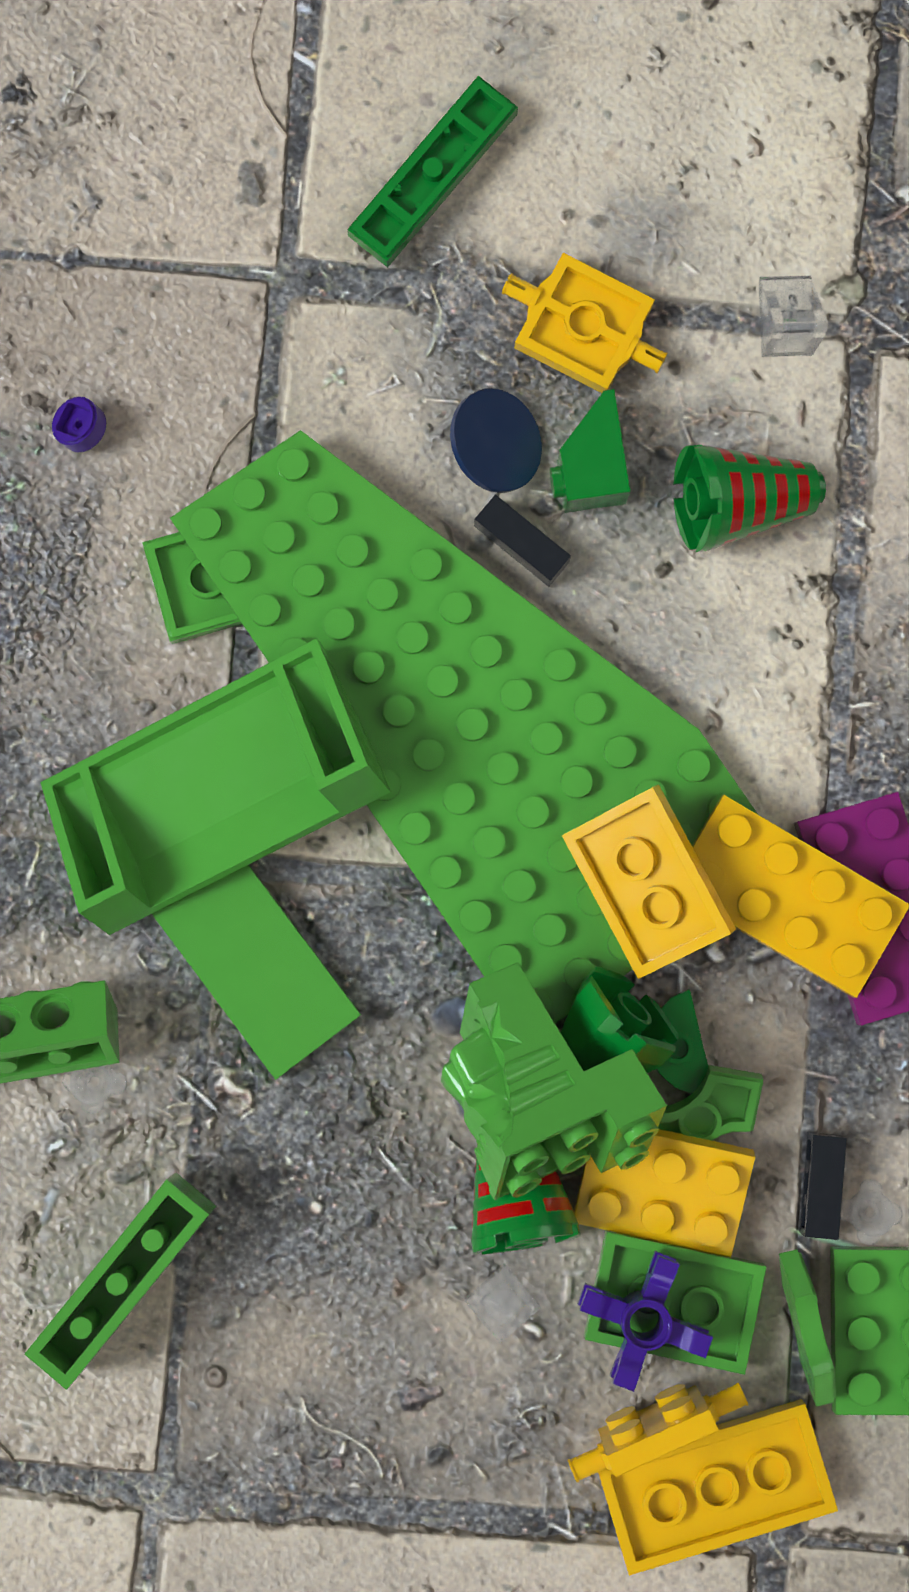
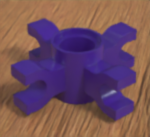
[577,1250,713,1392]

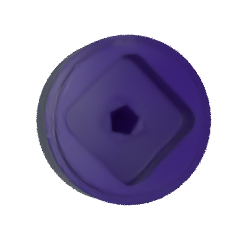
[52,397,107,452]

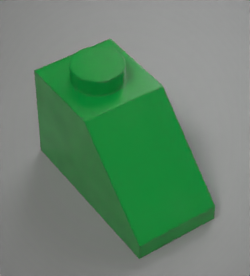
[549,389,630,513]

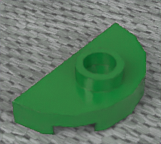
[656,989,708,1094]

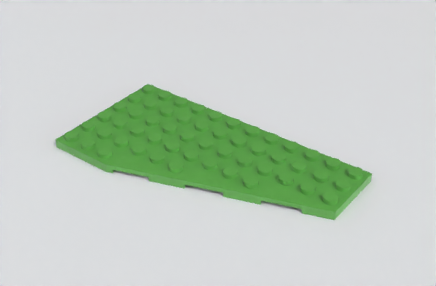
[170,430,758,1023]

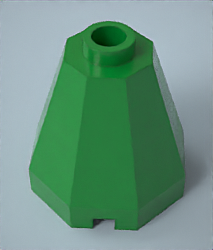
[560,966,679,1073]

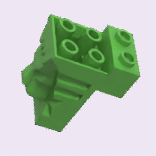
[441,962,667,1200]

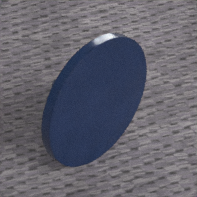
[450,388,542,493]

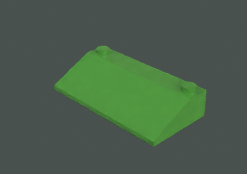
[40,638,391,935]

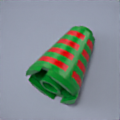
[673,445,826,552]
[471,1144,581,1255]

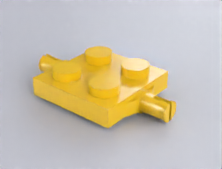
[502,253,668,393]
[568,1383,748,1483]

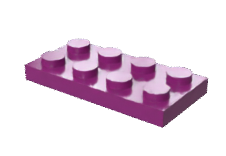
[794,792,909,1026]

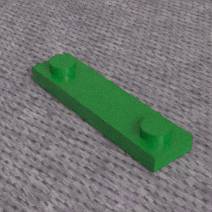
[347,76,518,268]

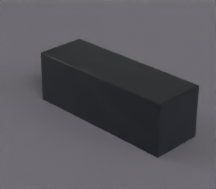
[474,494,571,587]
[799,1132,847,1240]

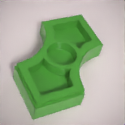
[658,1065,764,1141]
[779,1249,836,1407]

